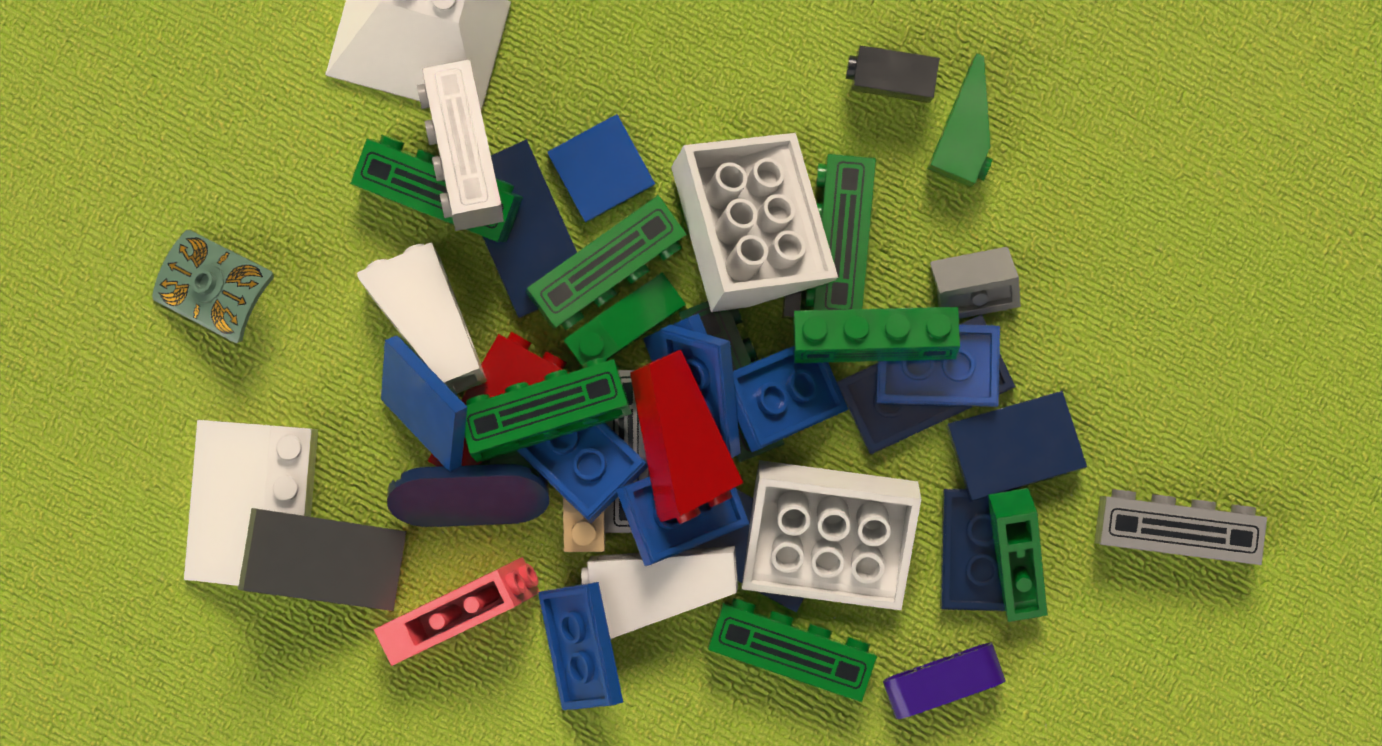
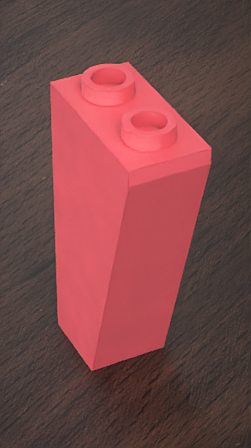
[374,557,540,666]

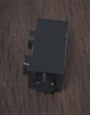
[845,45,940,103]

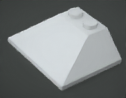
[325,0,511,111]

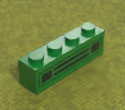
[350,134,523,242]
[805,154,876,310]
[525,195,686,331]
[793,307,960,363]
[465,358,632,463]
[708,598,877,702]

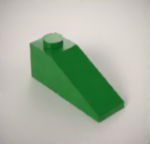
[927,54,993,187]
[564,272,686,367]
[988,488,1048,622]

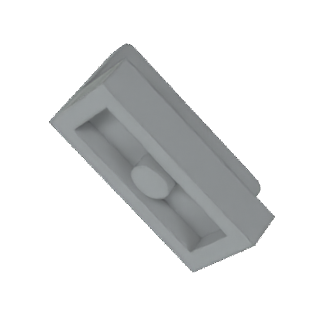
[930,247,1021,319]

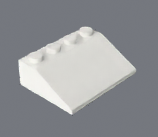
[671,133,838,312]
[184,420,318,586]
[742,460,921,610]

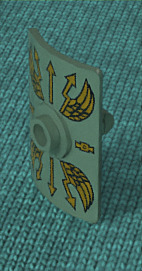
[152,230,274,343]

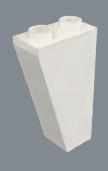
[357,242,487,394]
[581,546,738,639]

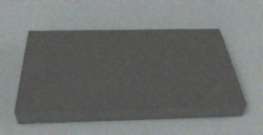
[238,508,406,611]

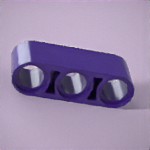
[883,642,1006,719]

